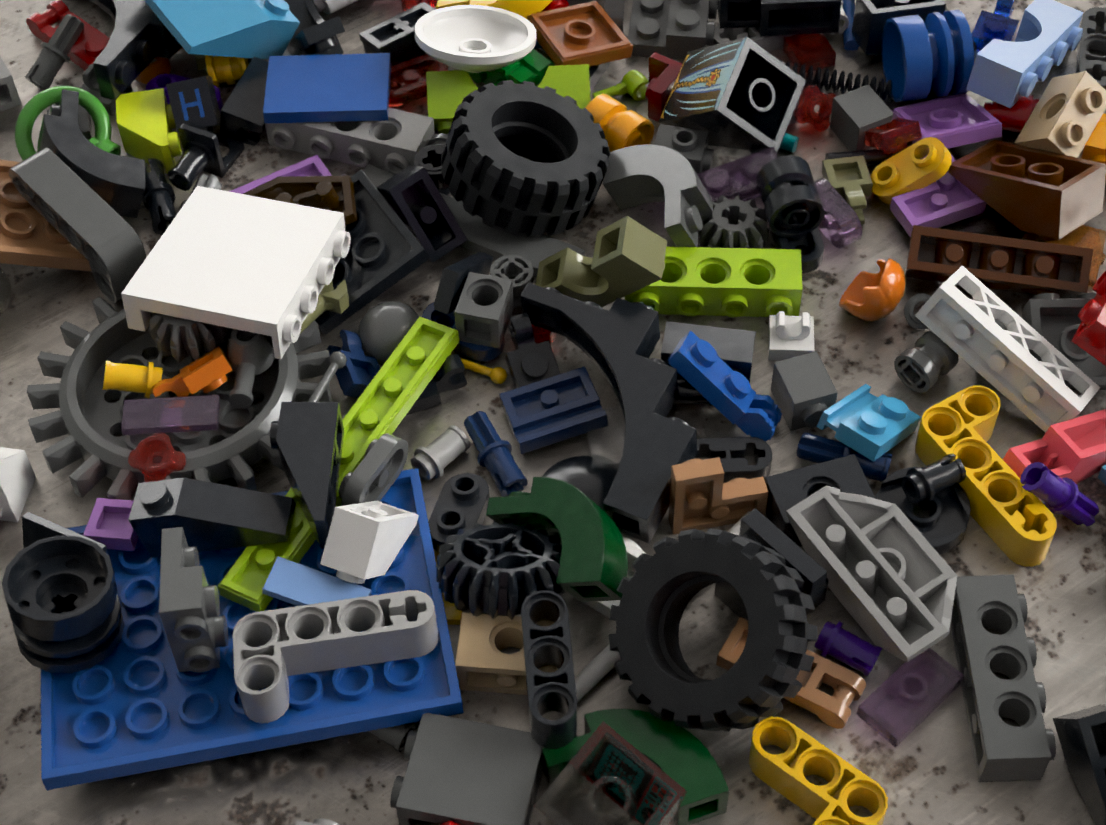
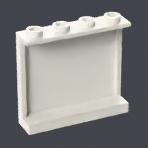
[121,186,351,359]

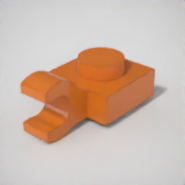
[152,346,232,417]

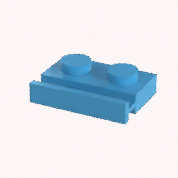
[817,384,921,462]

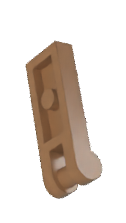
[716,617,866,729]

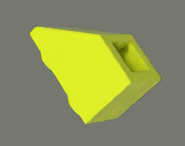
[115,88,182,174]

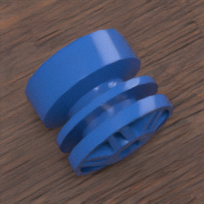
[882,9,974,102]

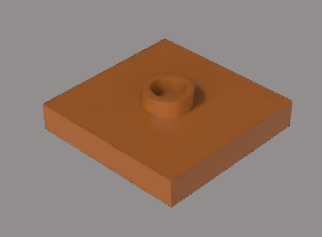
[527,1,633,66]

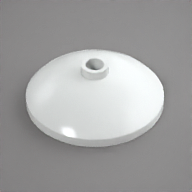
[415,5,537,73]

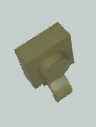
[821,155,873,226]

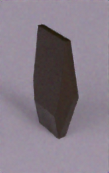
[243,176,357,226]

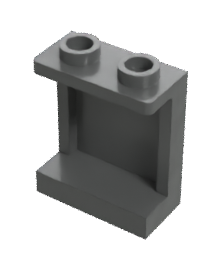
[390,713,545,825]

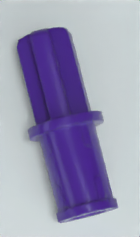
[1020,462,1099,526]

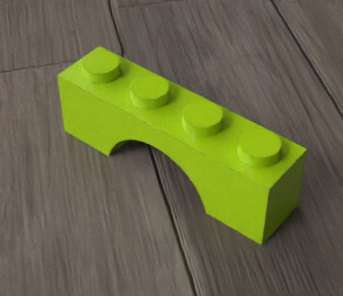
[426,64,591,134]

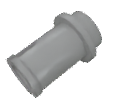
[411,425,470,481]

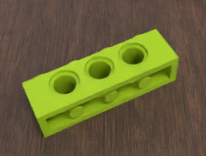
[625,246,803,317]

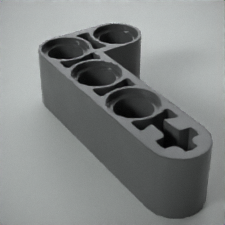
[8,147,146,303]

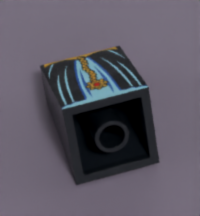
[659,37,806,153]

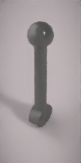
[308,351,347,402]

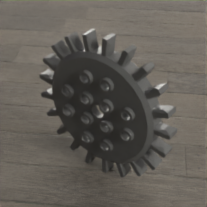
[27,296,332,500]

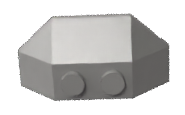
[786,485,957,662]

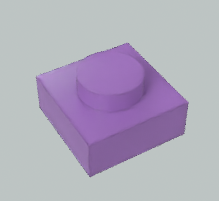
[83,498,139,551]

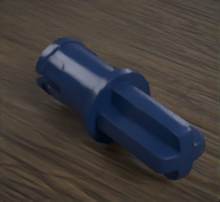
[464,411,528,497]
[796,432,892,483]

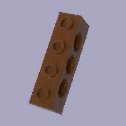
[905,225,1093,299]

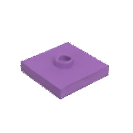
[891,93,1002,149]

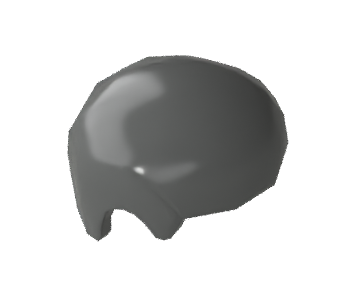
[358,301,419,365]

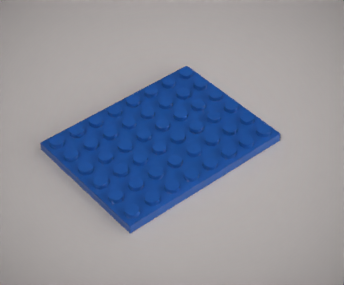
[41,468,464,790]

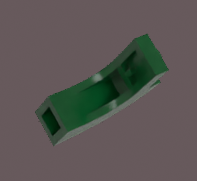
[486,477,628,602]
[542,709,729,825]

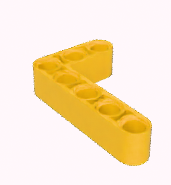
[749,717,888,825]

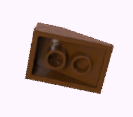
[948,140,1106,241]

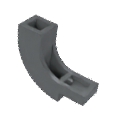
[603,144,714,247]

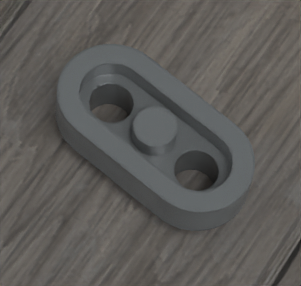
[339,433,408,506]

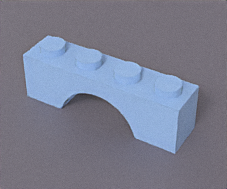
[966,0,1084,108]

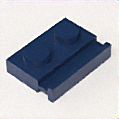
[499,366,608,454]

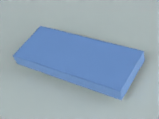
[262,556,371,606]

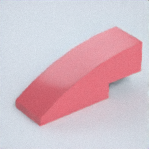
[1003,409,1106,501]

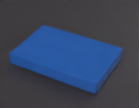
[263,53,391,123]

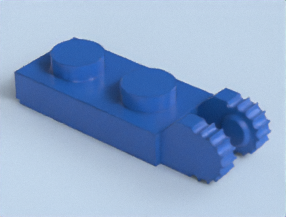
[668,330,783,442]

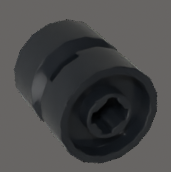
[756,155,825,238]

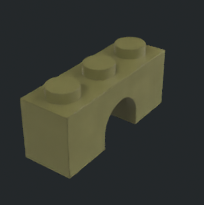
[535,216,667,307]

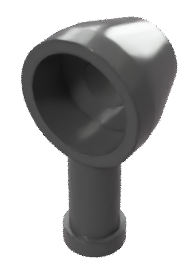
[227,329,274,409]

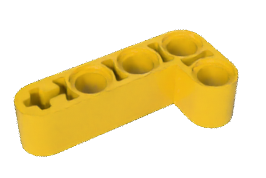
[915,385,1057,567]

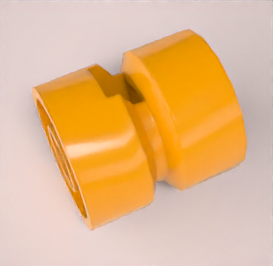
[585,94,654,152]

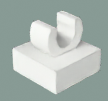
[768,311,815,361]

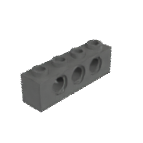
[950,575,1056,782]

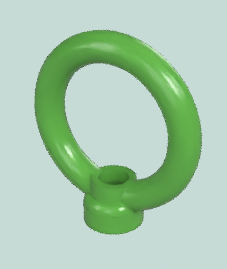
[15,86,121,160]

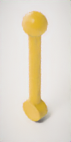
[450,354,507,384]

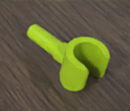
[592,70,649,101]

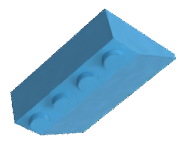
[144,0,300,60]

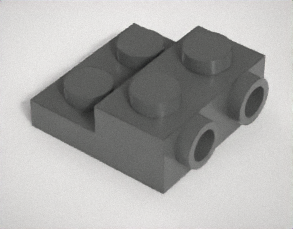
[628,0,718,60]
[1022,292,1106,390]
[159,527,228,672]

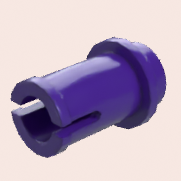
[814,621,883,677]

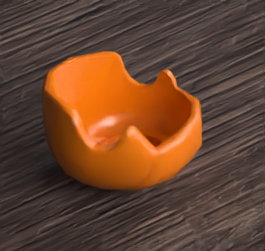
[839,259,905,322]

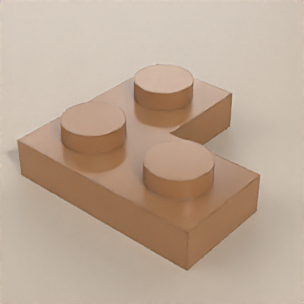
[668,457,768,535]

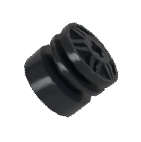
[2,535,124,673]

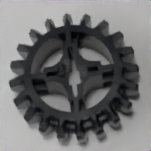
[436,521,566,620]

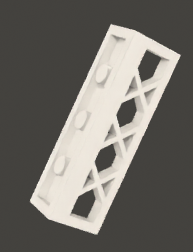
[914,265,1100,433]

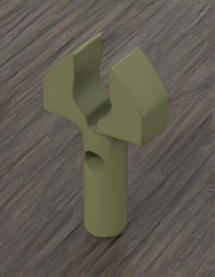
[300,280,349,334]

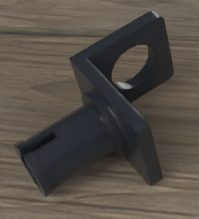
[167,124,245,191]

